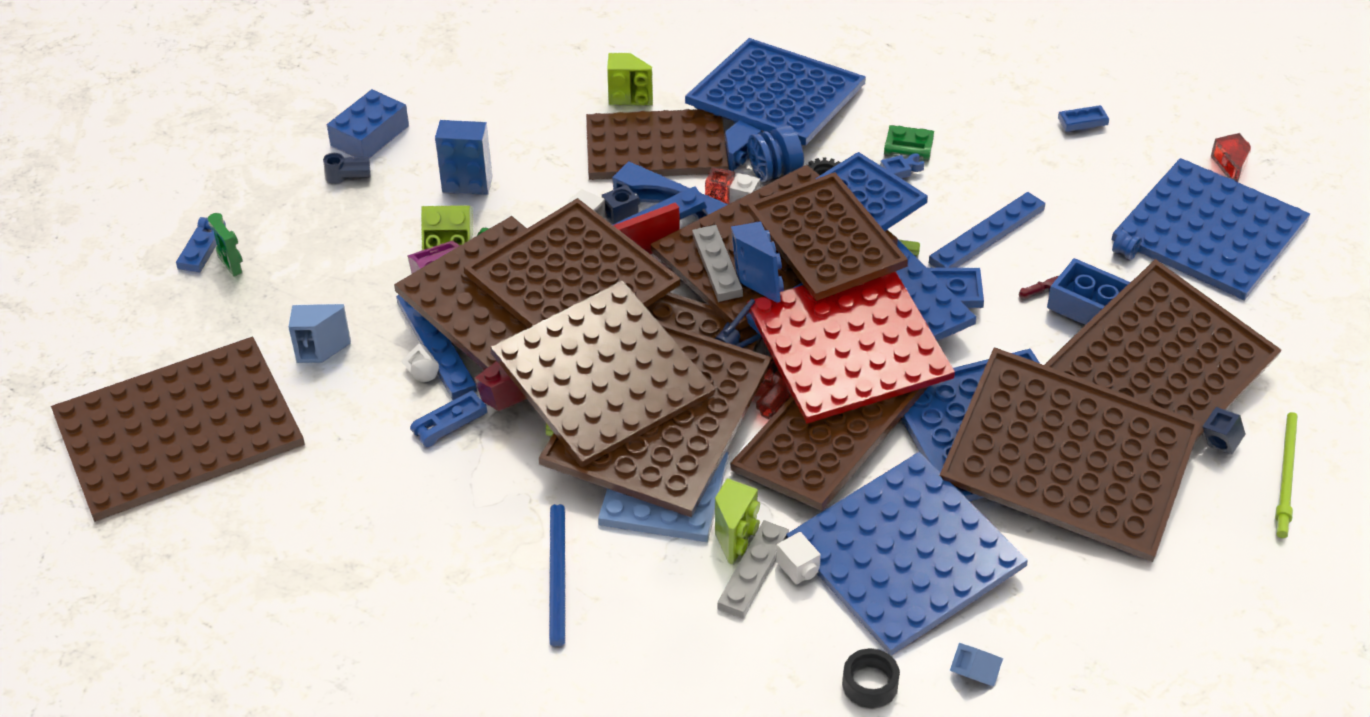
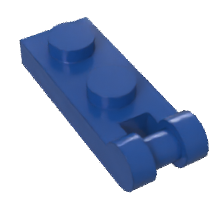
[176,217,226,273]
[410,390,488,447]

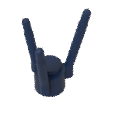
[714,299,762,348]

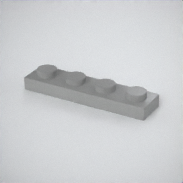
[692,225,743,302]
[717,520,789,619]

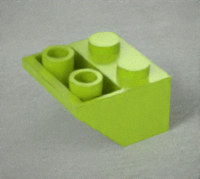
[607,53,653,105]
[421,205,473,250]
[715,478,760,565]

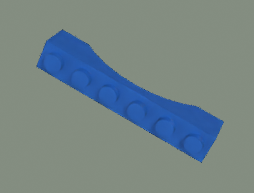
[612,161,728,220]

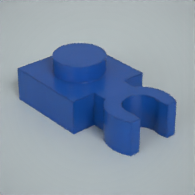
[880,154,925,179]

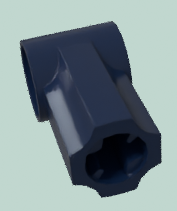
[323,153,370,184]

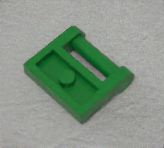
[884,125,935,161]
[208,213,243,277]

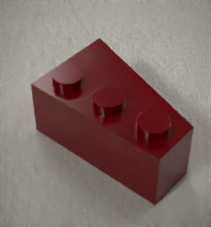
[474,361,527,411]

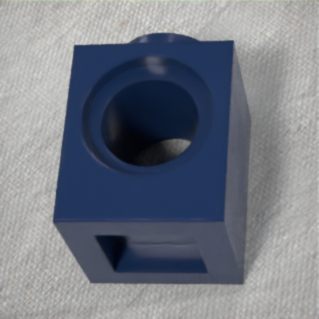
[601,185,640,224]
[1202,407,1246,454]

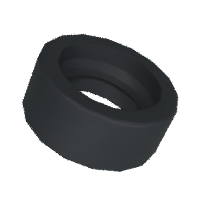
[842,648,900,708]

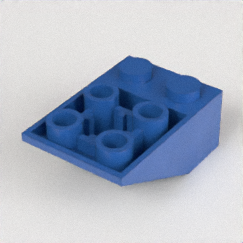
[731,222,784,302]

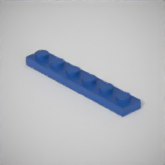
[928,191,1046,268]
[396,295,477,400]

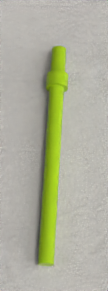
[1275,412,1298,538]

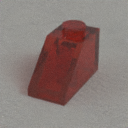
[1211,133,1251,182]

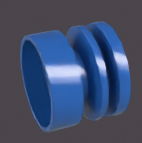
[748,125,804,182]

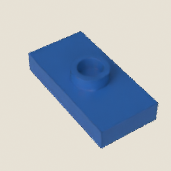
[1058,105,1110,132]

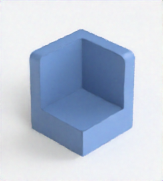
[949,642,1004,686]

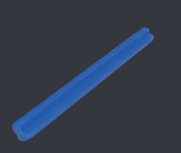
[549,504,565,647]

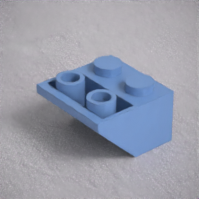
[288,304,351,363]

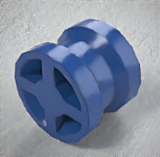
[1112,230,1142,260]

